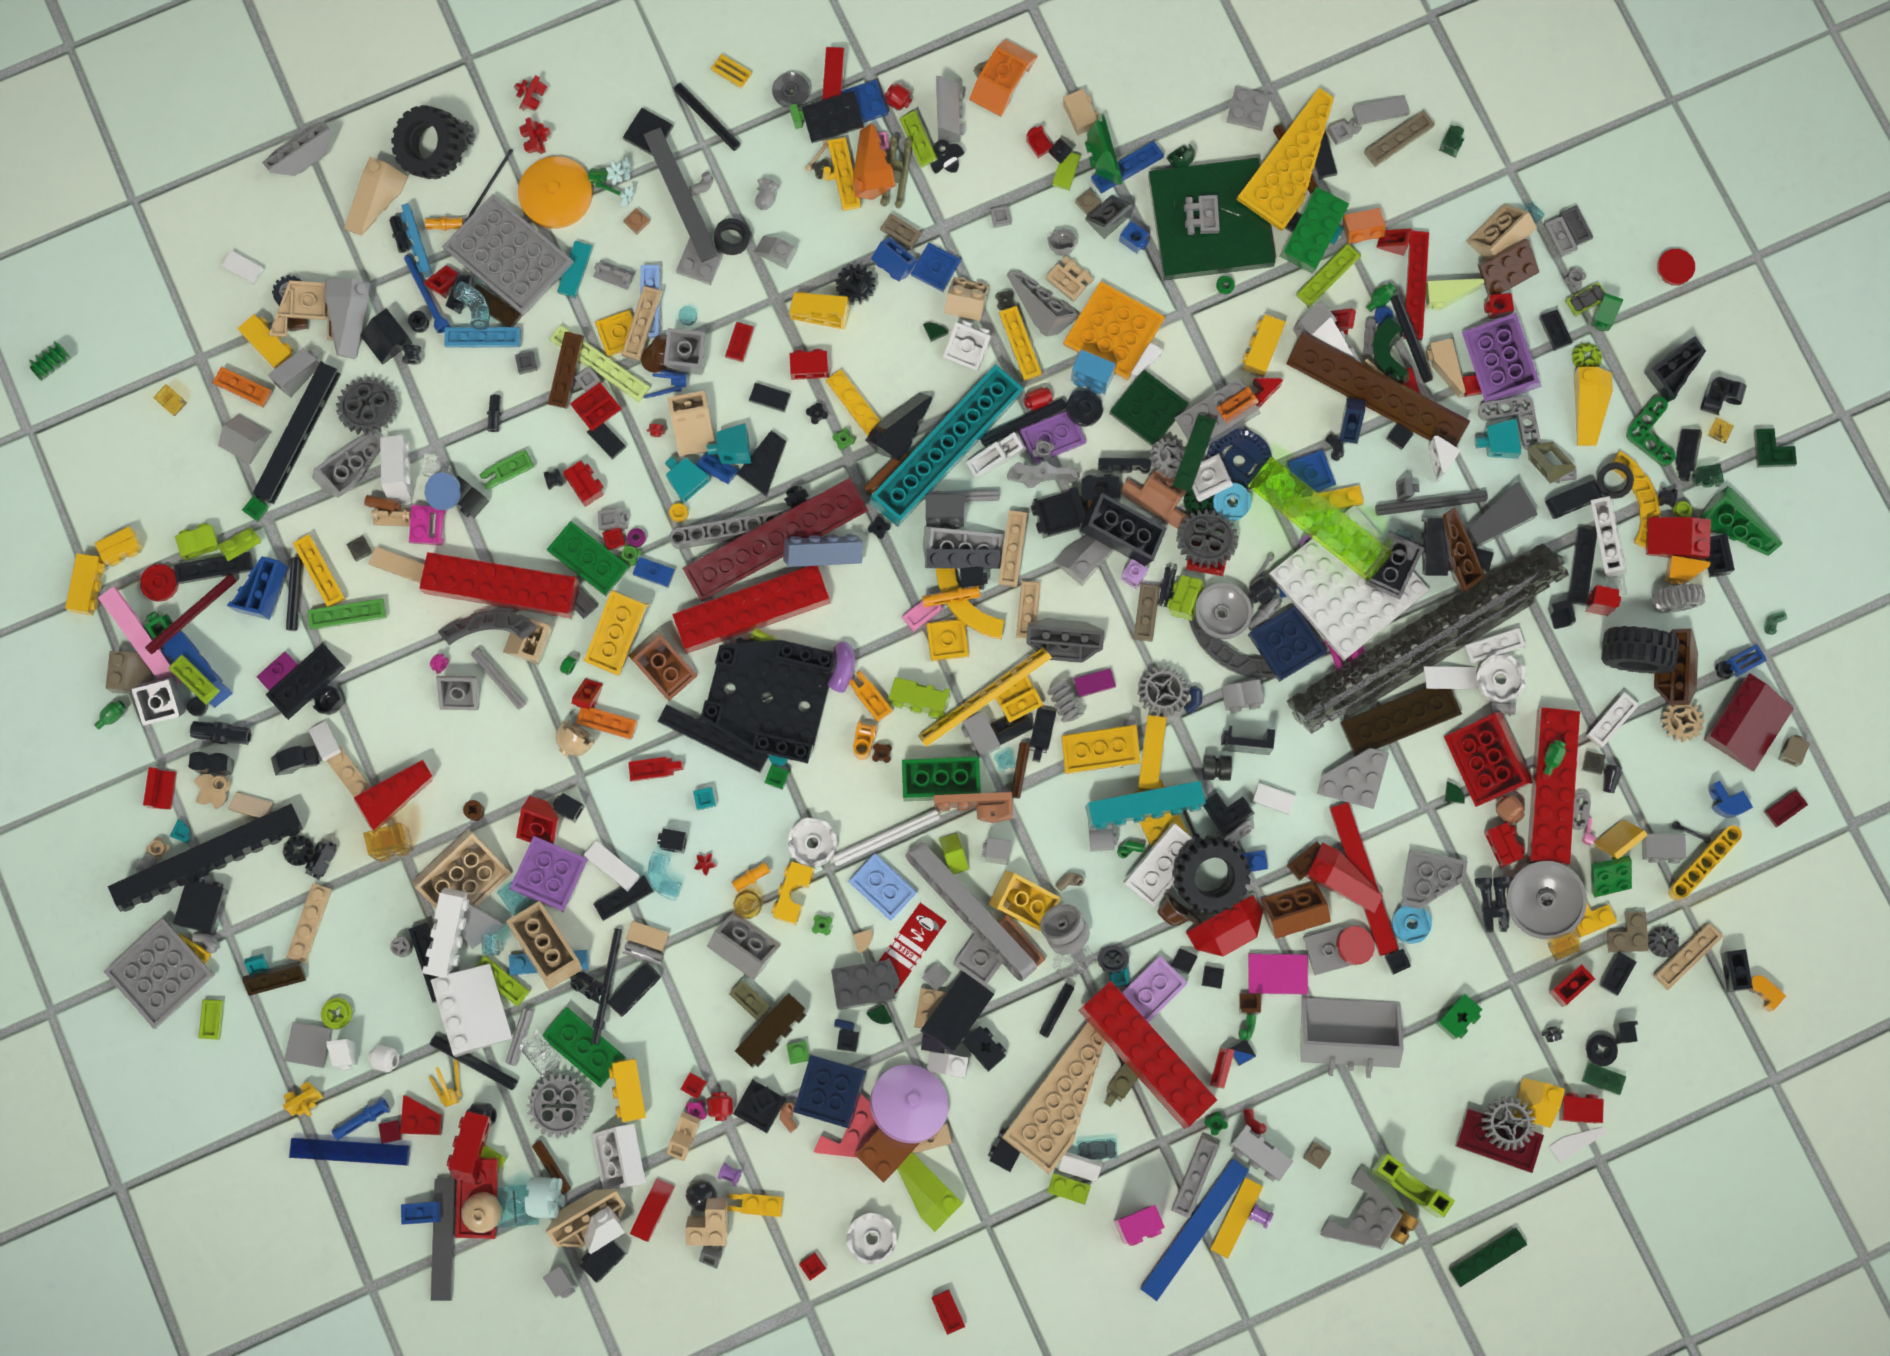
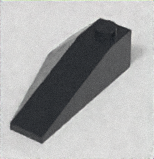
[865,393,933,461]

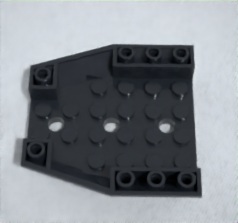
[700,640,836,764]

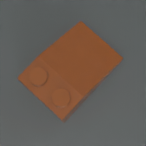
[628,631,697,701]
[855,1128,919,1183]

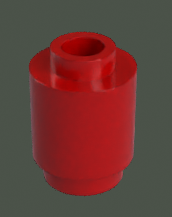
[1023,387,1053,411]

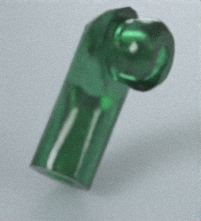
[1764,611,1787,635]

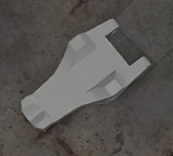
[1007,462,1080,488]

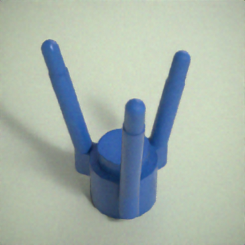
[644,369,686,398]

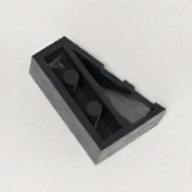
[1644,336,1706,402]
[1421,516,1450,576]

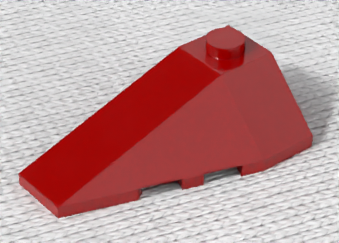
[1305,842,1383,913]

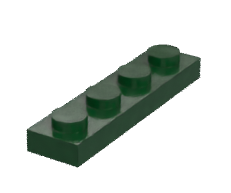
[1449,1228,1527,1287]

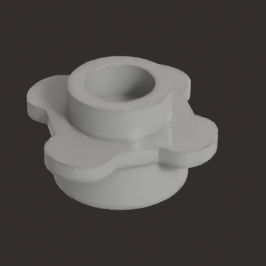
[1564,268,1586,289]
[1033,439,1054,461]

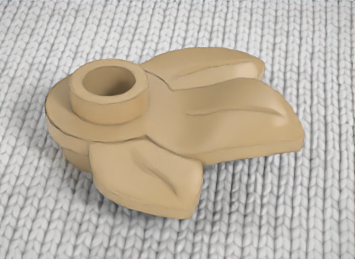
[194,774,230,809]

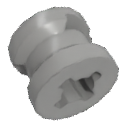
[390,937,413,958]

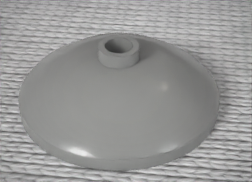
[1195,583,1252,639]

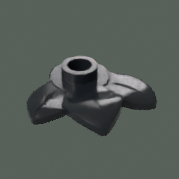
[930,140,965,174]

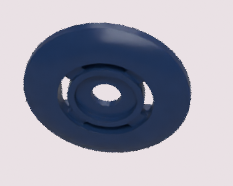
[1206,429,1272,492]

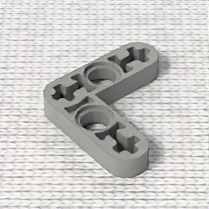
[1478,397,1540,451]

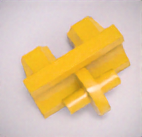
[283,1081,323,1117]

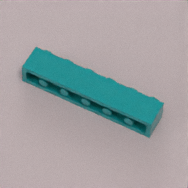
[1085,781,1206,830]

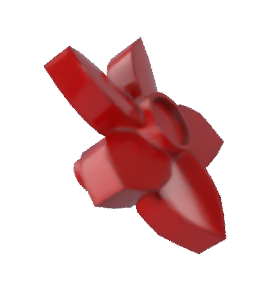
[694,853,717,876]

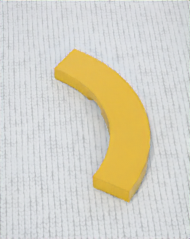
[1612,450,1660,550]
[936,568,1004,640]

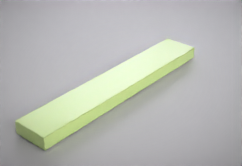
[549,324,650,403]

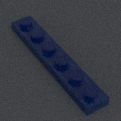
[289,1138,410,1166]

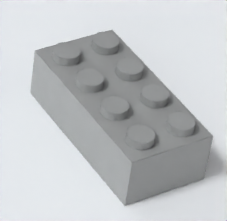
[1175,378,1261,446]

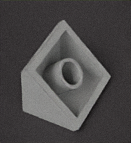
[218,414,271,464]
[436,676,480,710]

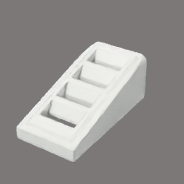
[1130,343,1163,381]

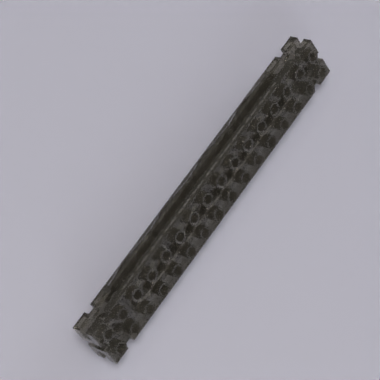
[1287,543,1569,734]

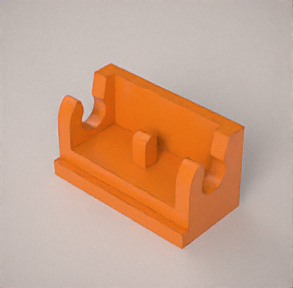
[1216,386,1258,423]

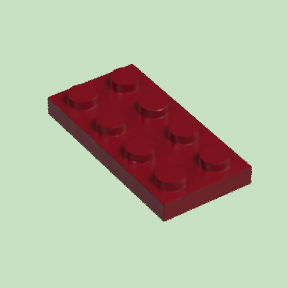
[1455,1109,1544,1173]

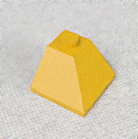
[1512,1078,1565,1128]

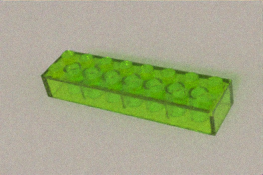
[1248,456,1393,582]

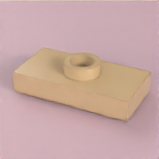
[913,1124,952,1154]

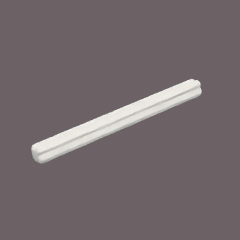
[832,809,940,866]

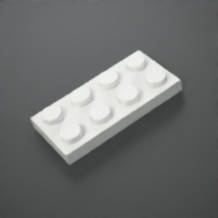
[1123,822,1195,907]

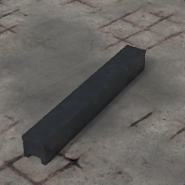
[253,361,341,504]

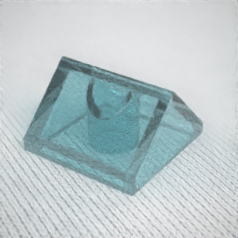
[497,1185,539,1228]

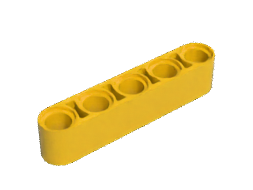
[1668,825,1742,901]

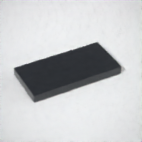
[265,643,346,720]
[920,972,994,1054]

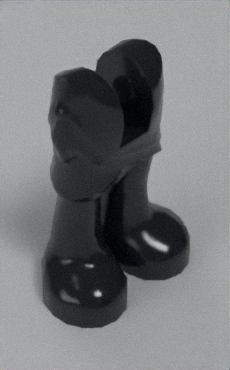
[1474,877,1512,933]

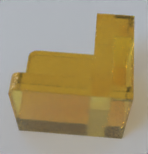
[153,384,187,416]

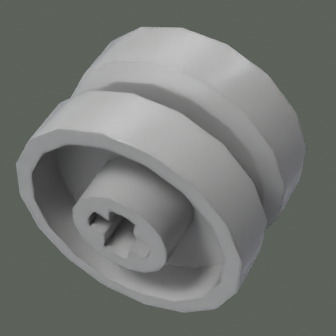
[1040,904,1090,955]

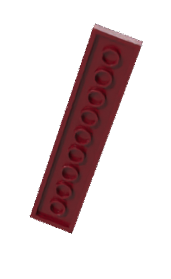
[682,477,868,601]

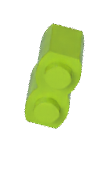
[175,523,219,560]

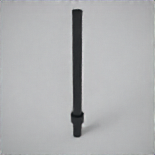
[591,929,622,1045]

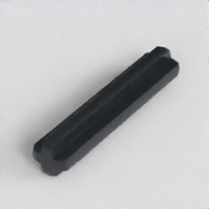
[1039,983,1074,1038]

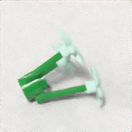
[588,156,635,208]

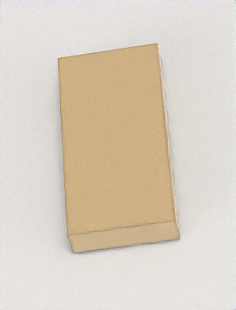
[626,921,669,952]

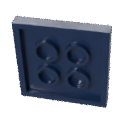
[1248,606,1327,682]
[793,1055,867,1129]

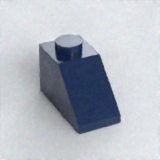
[1339,398,1365,444]

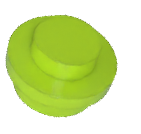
[1672,501,1692,517]

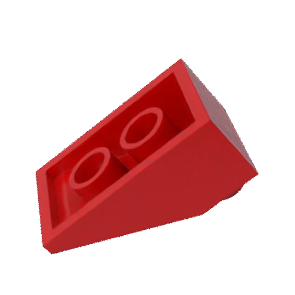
[1646,517,1711,561]

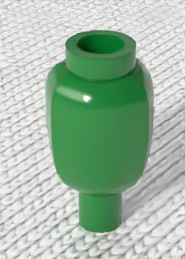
[1366,282,1397,312]
[94,700,127,730]
[1543,740,1566,776]

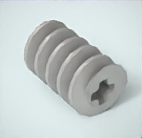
[1047,679,1085,722]

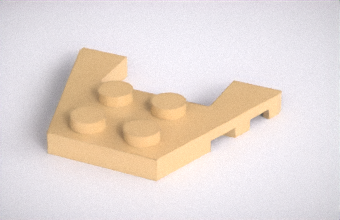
[269,280,333,340]

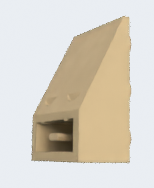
[668,391,715,457]

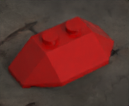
[1186,895,1263,957]

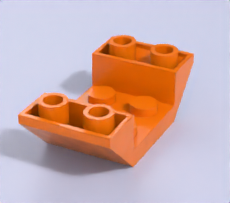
[969,39,1038,117]

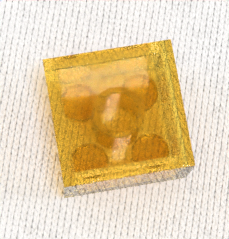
[363,823,414,862]

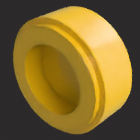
[669,503,689,523]

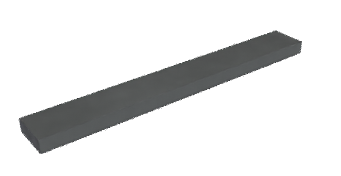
[643,128,719,263]

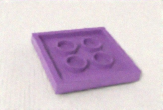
[509,836,587,912]

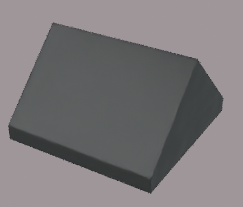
[1085,195,1133,239]

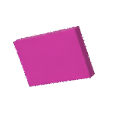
[1248,954,1308,995]

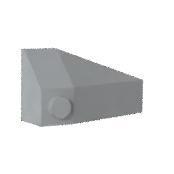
[1007,271,1079,337]
[1293,301,1361,362]
[312,431,381,498]
[923,526,1003,557]
[1054,535,1114,586]

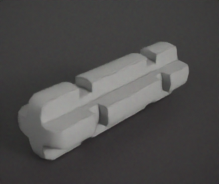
[1363,319,1376,356]

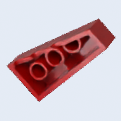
[354,760,433,835]

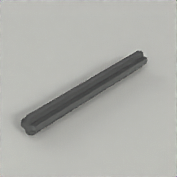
[1375,490,1488,516]

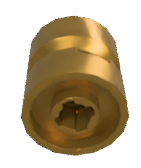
[1390,1207,1419,1246]

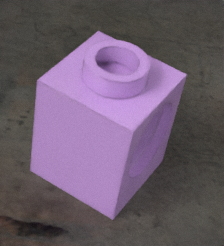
[1121,559,1148,590]

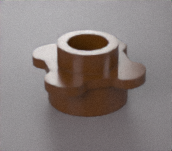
[872,743,892,763]

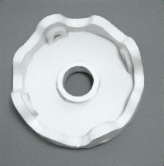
[1476,654,1525,703]
[788,818,837,868]
[847,1213,897,1264]

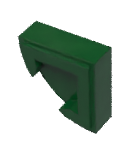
[923,322,948,342]
[1444,782,1465,804]
[867,1004,893,1024]

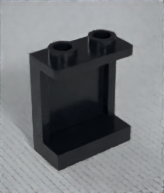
[1030,487,1086,539]
[1221,725,1275,755]
[173,877,228,935]

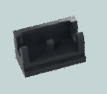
[1705,534,1735,578]

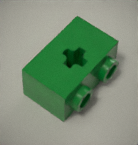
[1436,993,1483,1040]

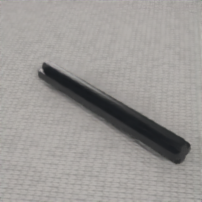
[674,83,741,151]
[1390,294,1433,383]
[980,398,1066,446]
[430,1035,518,1090]

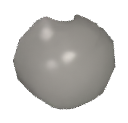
[1047,228,1077,256]

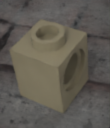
[1778,735,1810,767]

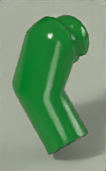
[1117,840,1145,859]
[1238,1014,1256,1041]

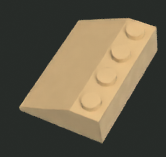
[412,828,512,908]

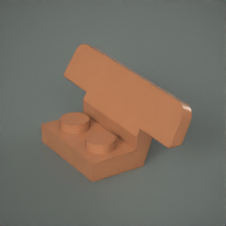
[1121,468,1190,529]

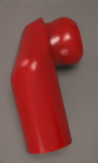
[1243,1109,1266,1135]

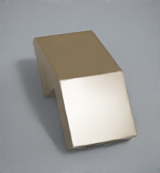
[666,1112,701,1161]

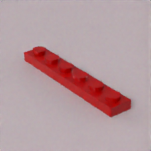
[1403,231,1429,341]

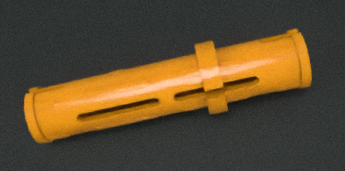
[922,585,981,608]

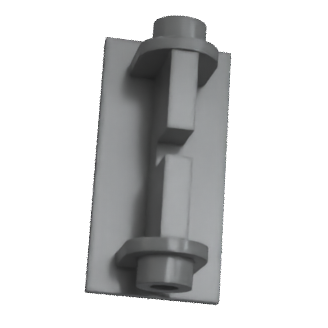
[593,260,635,290]
[1214,818,1254,845]

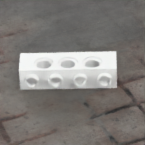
[1590,496,1627,578]

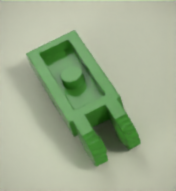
[480,450,535,489]

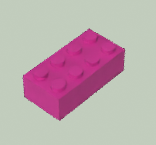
[1114,1205,1165,1246]

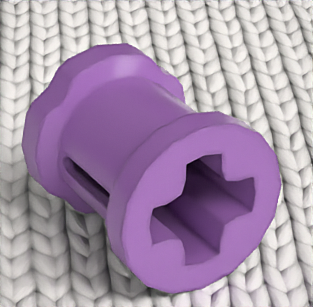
[717,1162,743,1187]
[1248,1204,1274,1229]

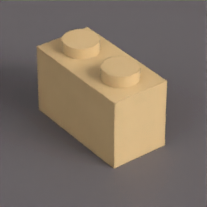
[1062,89,1099,136]

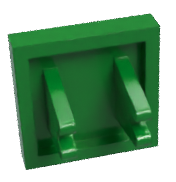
[1591,855,1632,898]

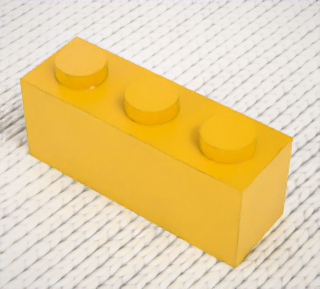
[237,314,294,369]
[1242,314,1286,378]
[65,553,106,616]
[608,1057,646,1123]

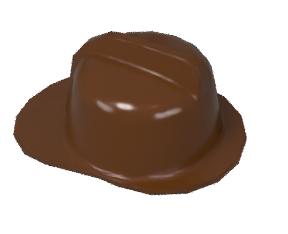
[641,335,668,373]
[1157,892,1201,926]

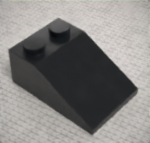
[1365,530,1425,600]

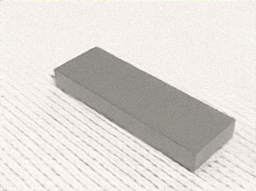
[1352,96,1410,125]

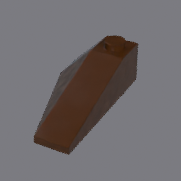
[1443,507,1486,592]

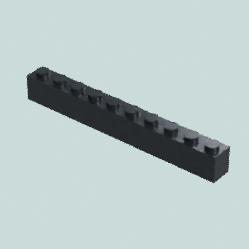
[107,804,303,912]

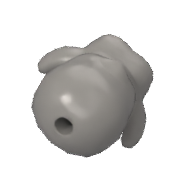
[755,178,779,210]

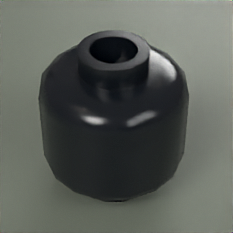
[1249,576,1277,605]
[467,1102,497,1127]

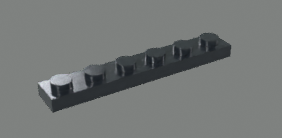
[658,704,769,773]

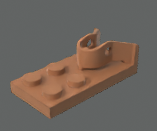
[934,792,1013,823]

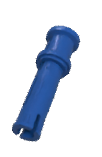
[331,1096,391,1141]

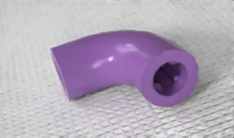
[828,642,855,693]

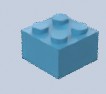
[1071,350,1116,395]

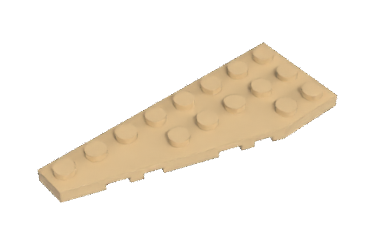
[1002,1021,1105,1175]

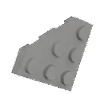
[1317,748,1389,809]
[1401,849,1468,909]

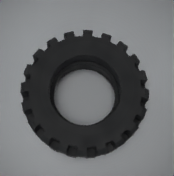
[391,105,465,179]
[1601,626,1679,674]
[1172,836,1251,914]

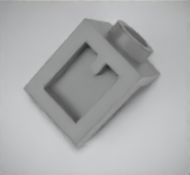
[598,507,629,531]

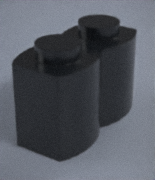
[188,752,234,775]

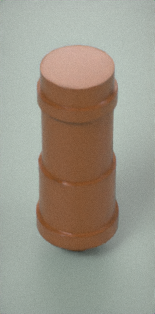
[364,495,401,512]

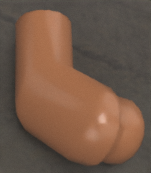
[780,1102,798,1133]

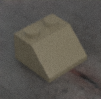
[105,651,153,694]

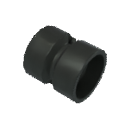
[1203,755,1232,781]

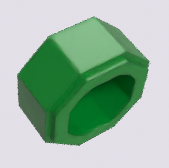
[560,656,577,676]

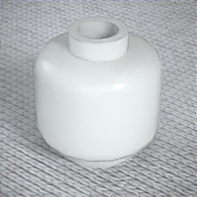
[368,1045,399,1072]

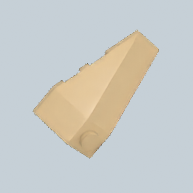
[344,157,408,236]

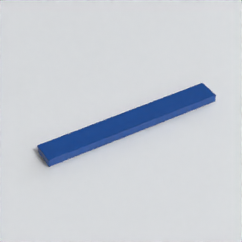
[1141,1159,1250,1301]

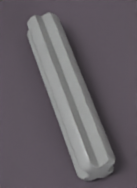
[505,1008,533,1066]

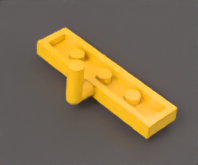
[822,137,861,211]

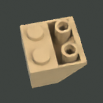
[944,277,990,321]
[503,618,552,665]

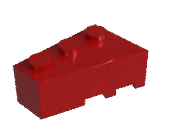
[447,1111,491,1184]

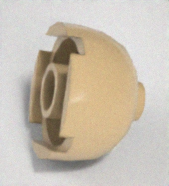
[555,720,595,756]
[461,1192,502,1233]

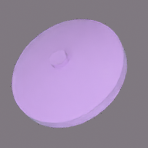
[870,1065,949,1143]

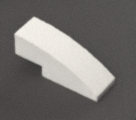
[966,432,1027,478]

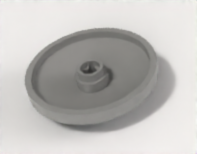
[1507,861,1587,939]

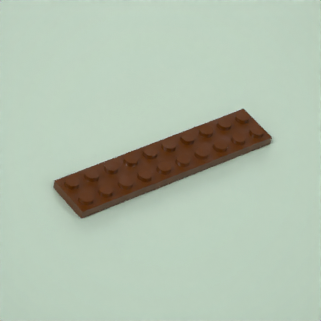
[1286,332,1470,447]

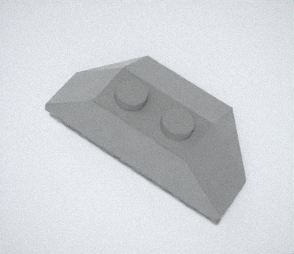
[262,121,331,176]

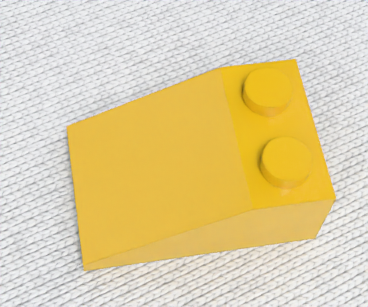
[988,870,1061,932]

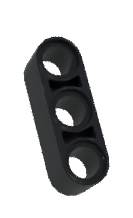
[1545,480,1603,519]
[607,962,661,1017]

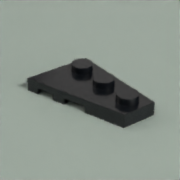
[737,430,787,497]

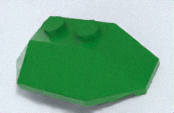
[1085,113,1122,185]

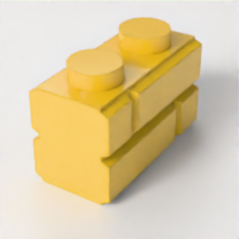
[94,526,143,566]

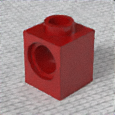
[1484,293,1514,319]

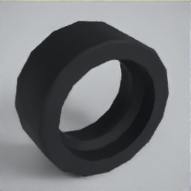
[714,218,750,255]
[1597,462,1634,499]

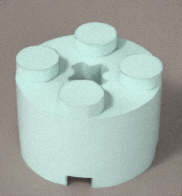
[525,1177,565,1218]

